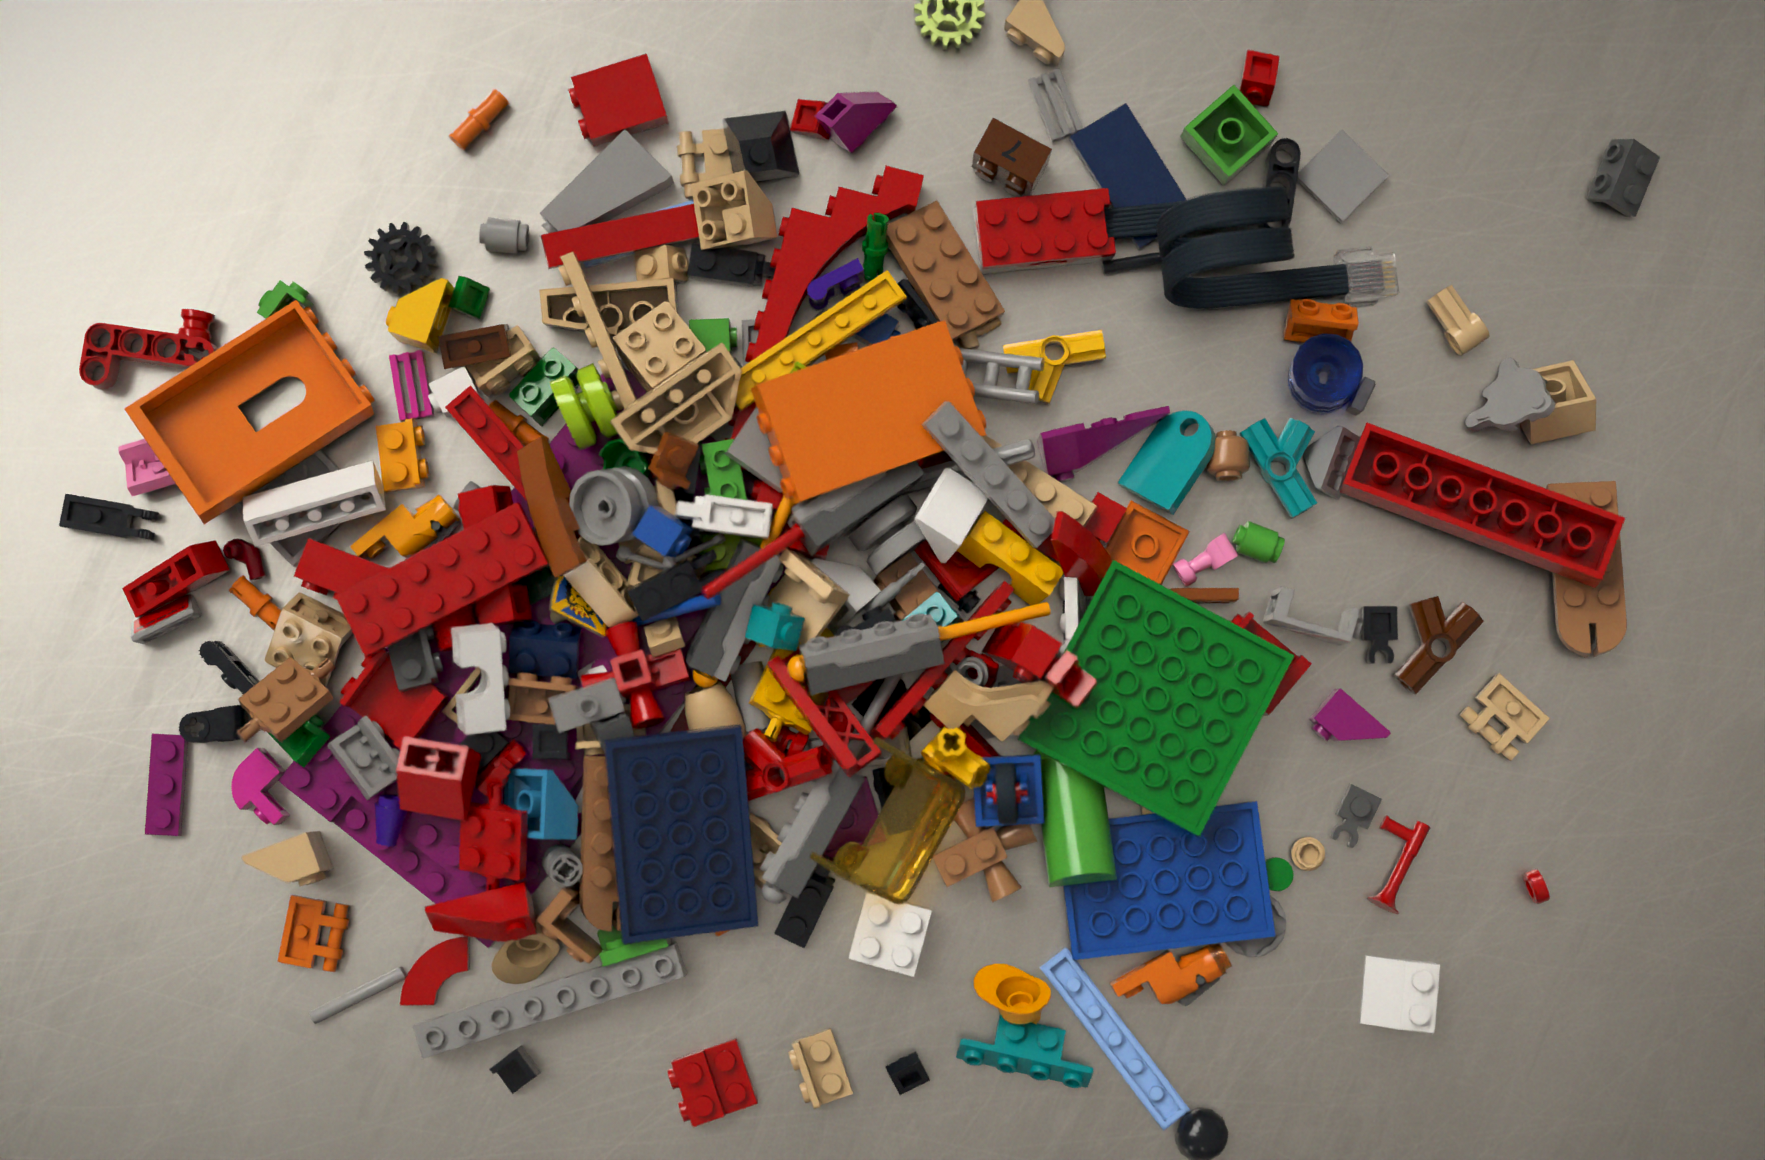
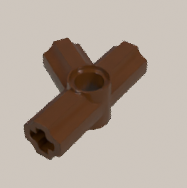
[1393,596,1484,695]

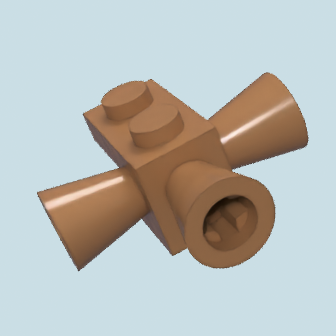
[932,798,1037,902]

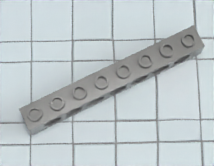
[413,942,687,1058]

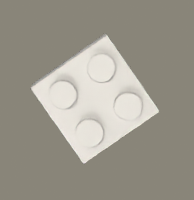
[848,891,932,977]

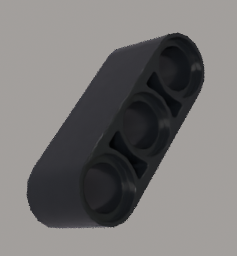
[1257,138,1301,229]

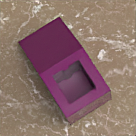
[815,91,897,153]

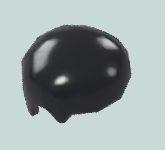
[1175,1108,1228,1160]

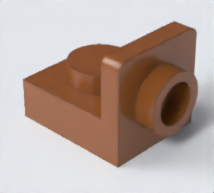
[648,431,699,490]

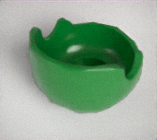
[599,439,651,478]

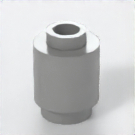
[479,217,529,253]

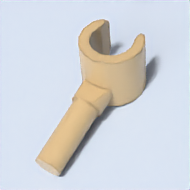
[958,318,1001,350]

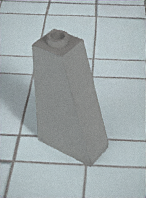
[540,129,674,233]

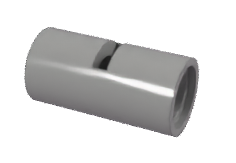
[731,661,771,733]

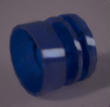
[1287,334,1363,414]

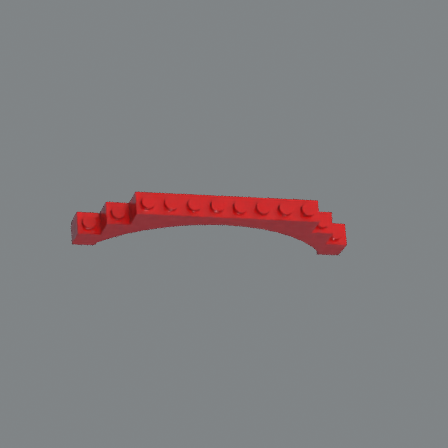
[724,165,924,560]

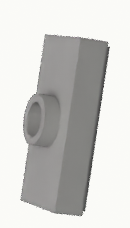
[548,678,625,733]

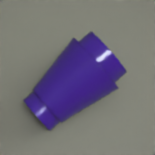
[375,794,408,846]

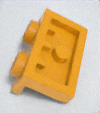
[376,418,429,493]

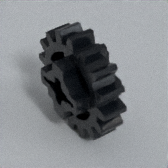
[364,222,438,296]

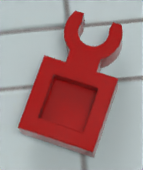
[475,739,526,797]

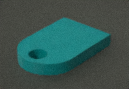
[1118,411,1216,515]

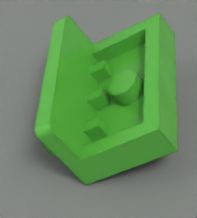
[699,439,747,500]

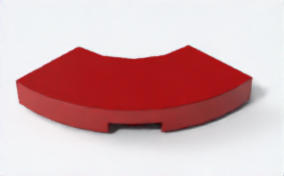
[400,936,469,1005]

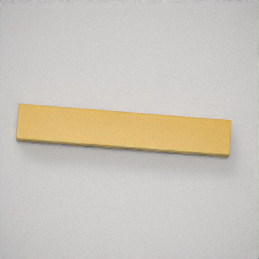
[735,270,907,411]

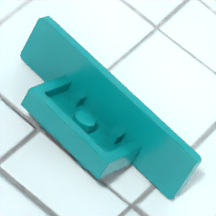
[956,1015,1093,1088]

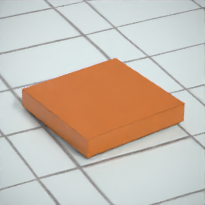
[1105,500,1190,585]

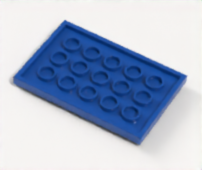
[1063,801,1275,960]

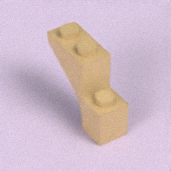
[1004,0,1065,67]
[924,670,1054,742]

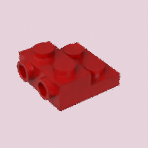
[667,1038,758,1128]

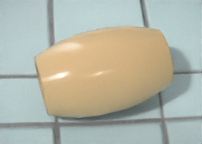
[685,681,747,738]

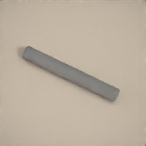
[310,967,407,1024]

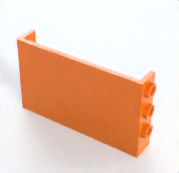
[751,320,987,505]

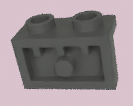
[388,625,443,692]

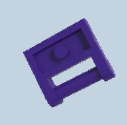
[807,258,864,311]

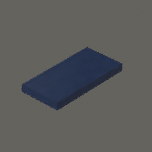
[1069,103,1187,250]

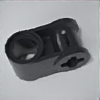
[179,705,246,743]

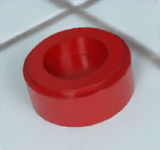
[1523,869,1550,904]

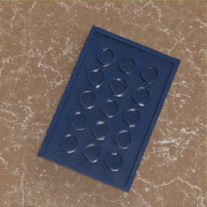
[603,724,758,944]

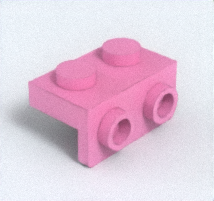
[118,439,175,497]

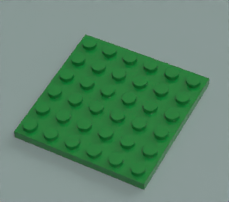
[1017,560,1294,837]

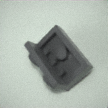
[1587,139,1660,217]

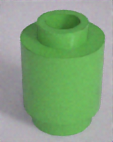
[1232,521,1285,563]

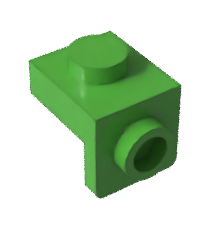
[257,280,313,319]

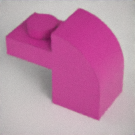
[231,748,290,825]

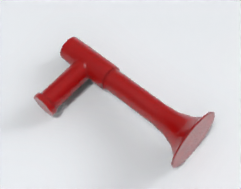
[1367,815,1431,914]

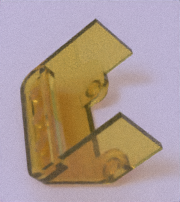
[809,737,966,904]

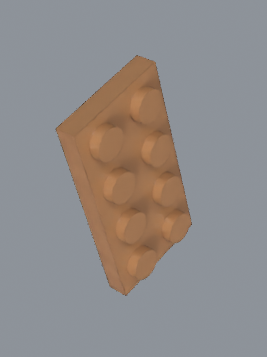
[886,200,1005,341]

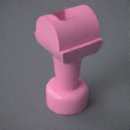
[1172,533,1239,587]

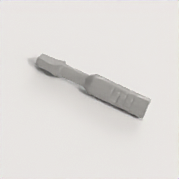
[863,561,926,612]

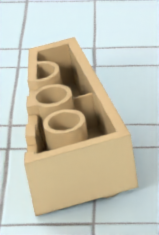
[539,278,679,337]

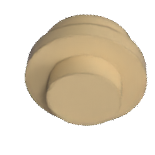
[1291,837,1325,871]

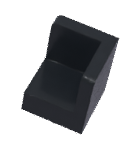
[532,724,571,760]
[489,1045,541,1094]

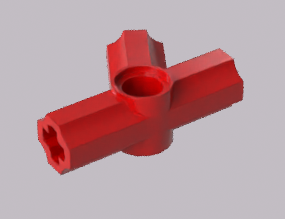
[743,728,833,801]

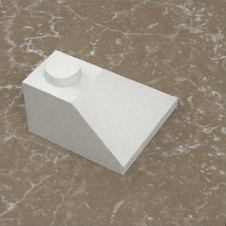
[811,558,881,635]

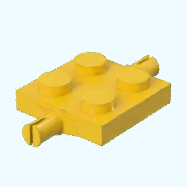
[748,648,828,742]

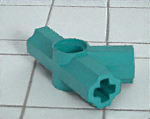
[1239,418,1317,519]

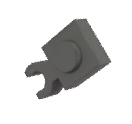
[1331,784,1382,848]

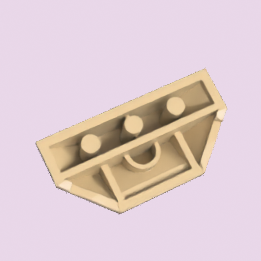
[610,343,742,454]

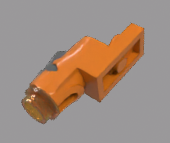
[1109,943,1232,1006]

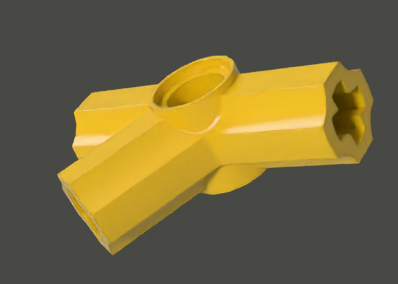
[1003,330,1106,404]
[921,727,991,789]

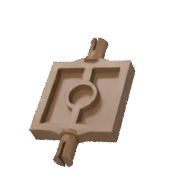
[236,656,336,743]

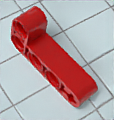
[79,323,219,390]

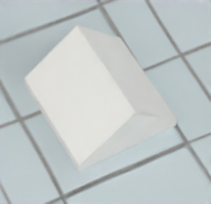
[914,468,988,563]

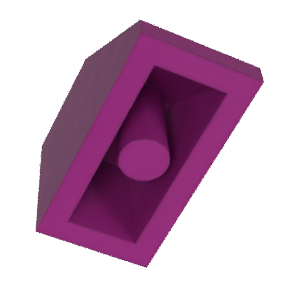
[1309,688,1391,741]

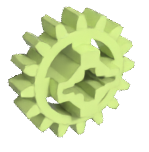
[914,0,985,50]

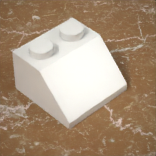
[1359,955,1440,1033]

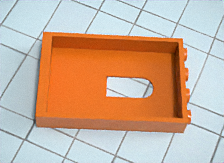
[124,300,375,524]

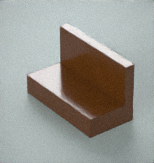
[438,324,511,369]

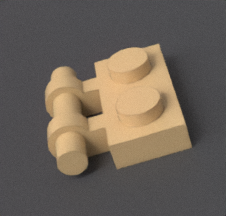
[677,128,733,199]
[1460,673,1550,761]

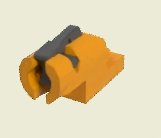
[350,494,460,559]

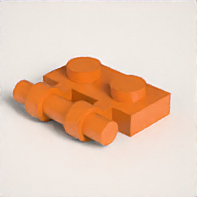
[277,895,349,972]

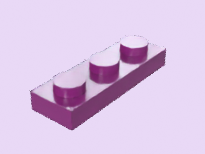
[145,733,188,836]

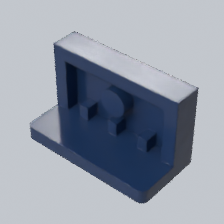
[509,620,582,679]

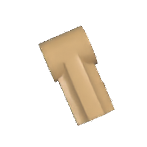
[1426,285,1490,356]

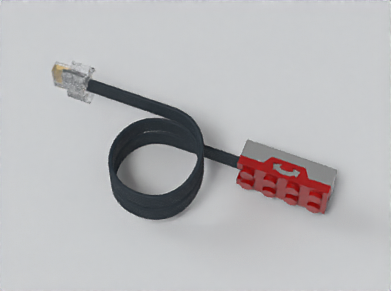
[973,187,1399,309]

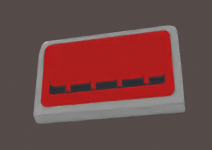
[131,594,202,644]

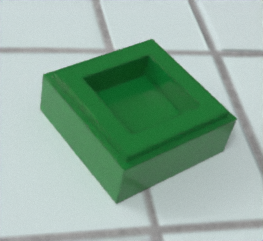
[448,276,490,319]

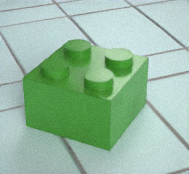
[1180,85,1278,185]

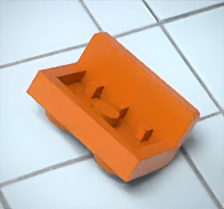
[1283,299,1359,348]

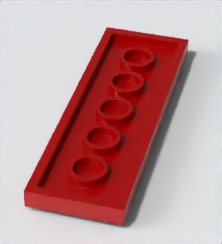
[335,502,549,657]

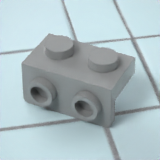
[327,716,400,801]

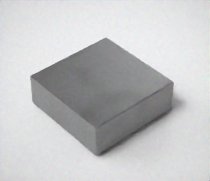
[1345,377,1376,416]

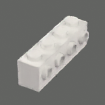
[243,461,386,547]

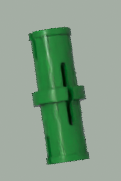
[862,213,889,281]

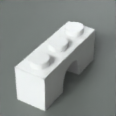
[451,623,510,735]

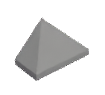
[1303,426,1361,499]

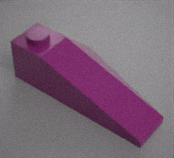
[1037,406,1170,482]

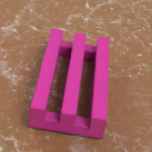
[389,350,434,422]

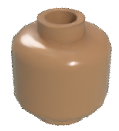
[1207,430,1250,481]

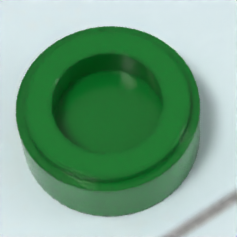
[1265,857,1294,891]

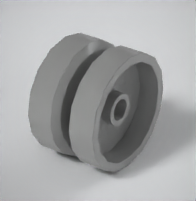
[569,467,658,546]
[849,494,926,576]

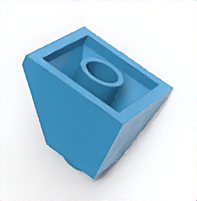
[504,769,579,840]

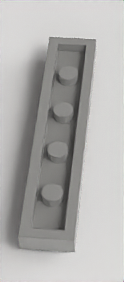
[921,401,1055,548]

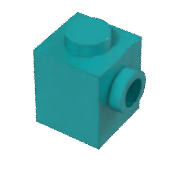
[745,602,804,651]

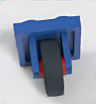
[974,754,1044,827]

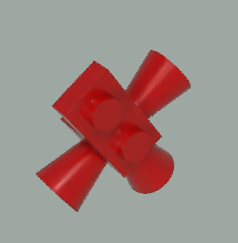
[581,622,691,729]

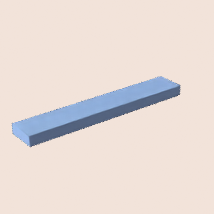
[1039,947,1190,1131]

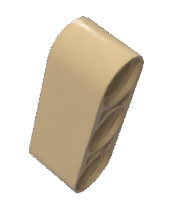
[564,536,639,628]

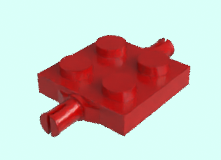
[459,782,528,891]

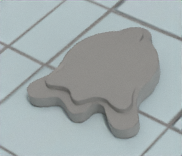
[1466,358,1555,432]

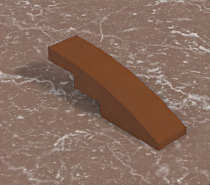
[517,436,587,578]

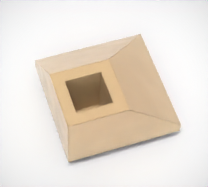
[691,171,778,250]

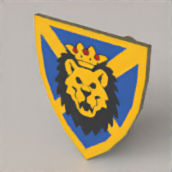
[549,575,606,637]

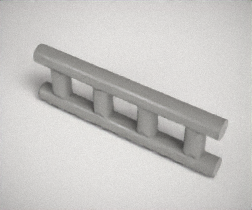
[959,348,1045,404]

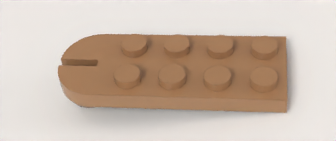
[1546,481,1627,658]
[579,756,621,931]

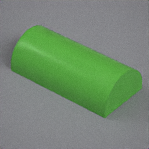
[1032,751,1117,887]

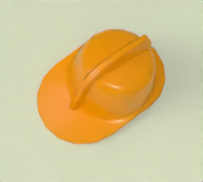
[974,964,1051,1025]

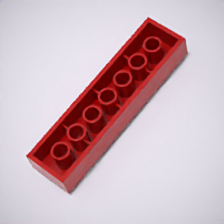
[1340,422,1625,588]

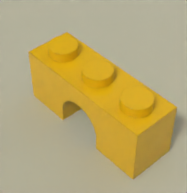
[957,511,1063,606]

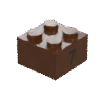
[972,118,1052,197]

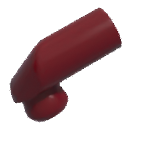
[223,539,267,581]

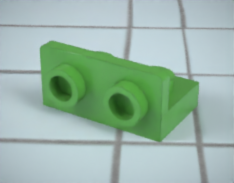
[597,926,671,967]

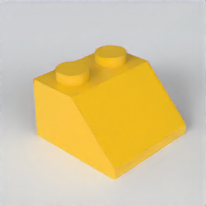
[386,278,454,354]

